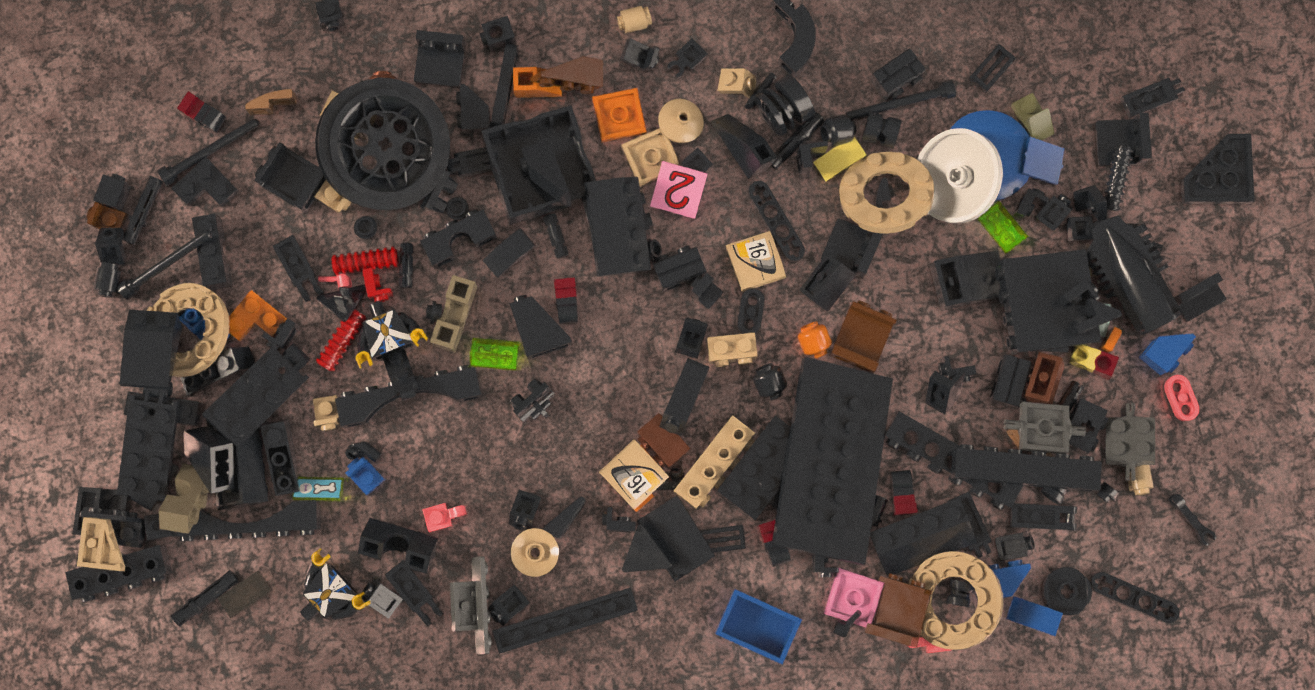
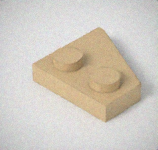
[77,517,125,571]

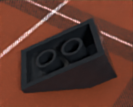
[119,309,182,389]

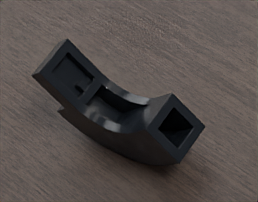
[771,0,816,78]

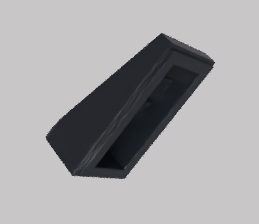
[543,496,587,540]

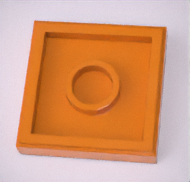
[592,88,647,143]

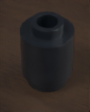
[93,262,121,298]

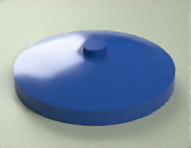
[950,110,1030,202]

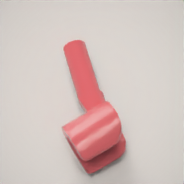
[318,274,352,289]

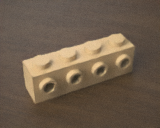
[673,415,755,509]

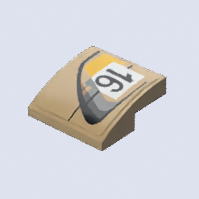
[726,231,786,292]
[599,439,669,510]

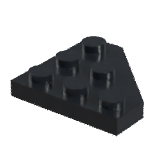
[1181,134,1255,204]

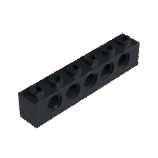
[884,411,1023,511]

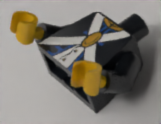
[356,301,428,368]
[300,548,371,622]

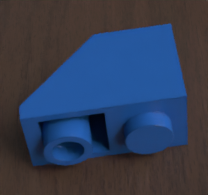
[1138,333,1196,375]
[988,560,1031,598]

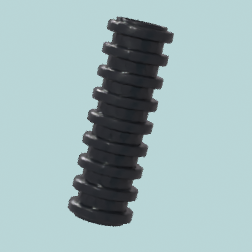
[1104,145,1135,211]

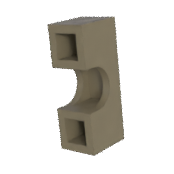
[430,275,478,353]
[159,463,209,534]

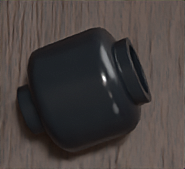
[820,115,857,147]
[753,363,787,400]

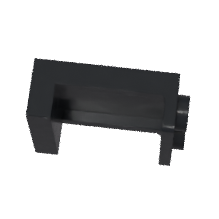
[254,142,326,214]

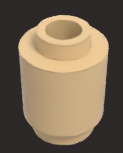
[617,6,652,34]
[1125,465,1154,495]

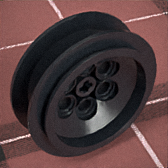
[315,78,450,210]

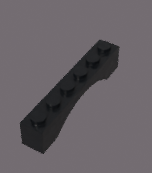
[335,365,483,429]
[172,500,321,542]

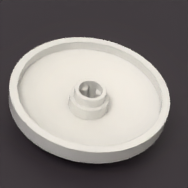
[917,129,1003,223]

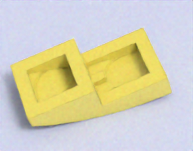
[813,136,867,182]

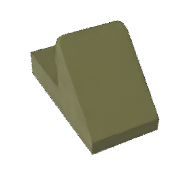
[1011,93,1055,140]

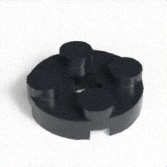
[1042,567,1092,616]

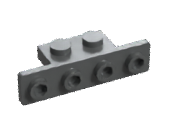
[450,556,491,654]

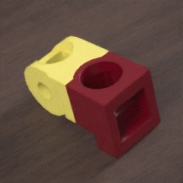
[1069,345,1119,380]

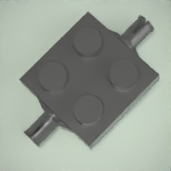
[1003,402,1086,454]
[1106,403,1155,481]

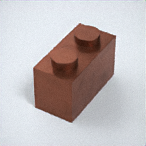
[1025,352,1065,405]
[637,413,690,469]

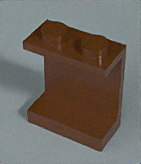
[829,300,897,373]
[865,573,932,647]

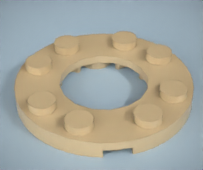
[839,152,934,234]
[147,283,230,377]
[908,552,1003,650]

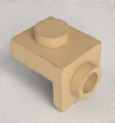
[718,69,756,98]

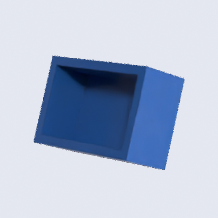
[714,589,802,665]

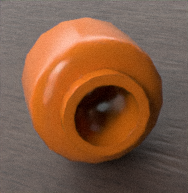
[798,321,832,358]

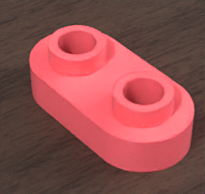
[1164,375,1199,421]

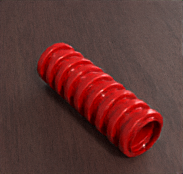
[331,246,399,276]
[316,309,367,372]

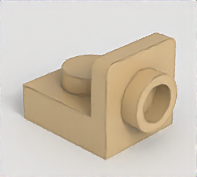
[314,180,352,213]
[313,395,340,431]

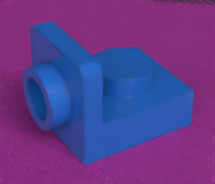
[345,457,385,496]

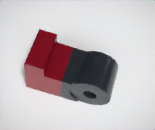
[177,91,227,133]
[554,277,578,324]
[890,470,918,516]
[757,519,791,567]

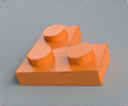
[229,290,287,342]

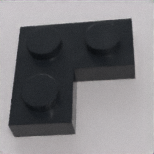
[171,157,239,207]

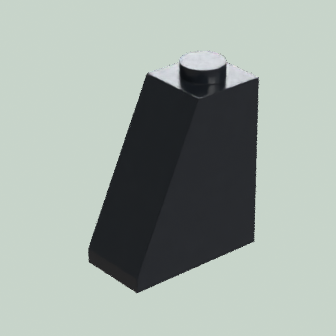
[509,295,573,360]
[659,358,710,436]
[184,426,234,493]

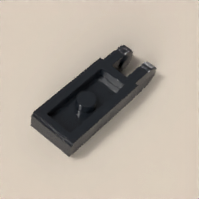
[273,235,324,302]
[385,560,444,626]

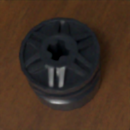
[755,74,815,137]

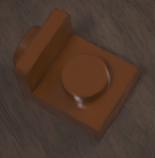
[87,202,128,230]

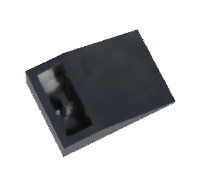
[930,251,1001,311]

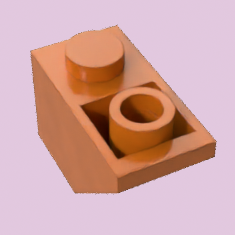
[513,67,562,98]

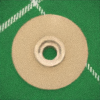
[658,99,704,143]
[511,528,559,577]

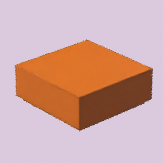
[1098,327,1122,353]

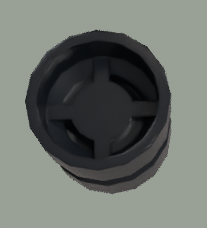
[862,111,902,149]

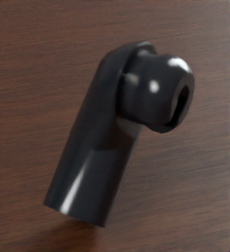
[345,441,382,463]
[656,466,684,490]

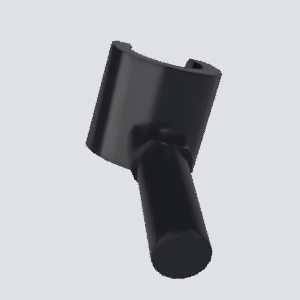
[833,610,862,637]

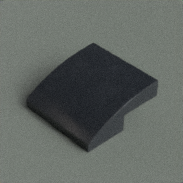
[72,487,131,535]

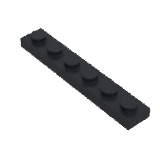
[492,587,638,654]

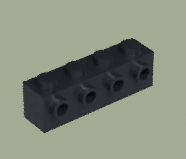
[65,545,173,604]

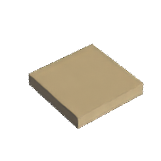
[621,128,681,188]

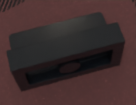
[796,141,828,179]
[799,253,856,311]
[1174,272,1226,322]
[925,368,966,415]

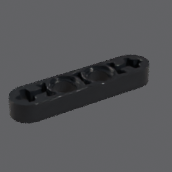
[491,43,519,128]
[748,181,805,263]
[1089,572,1180,623]

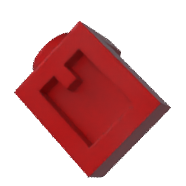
[362,268,393,302]

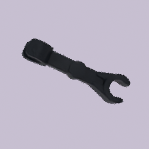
[1168,494,1217,546]

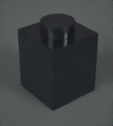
[93,173,132,212]

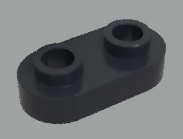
[737,288,765,334]

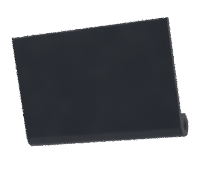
[637,495,715,582]

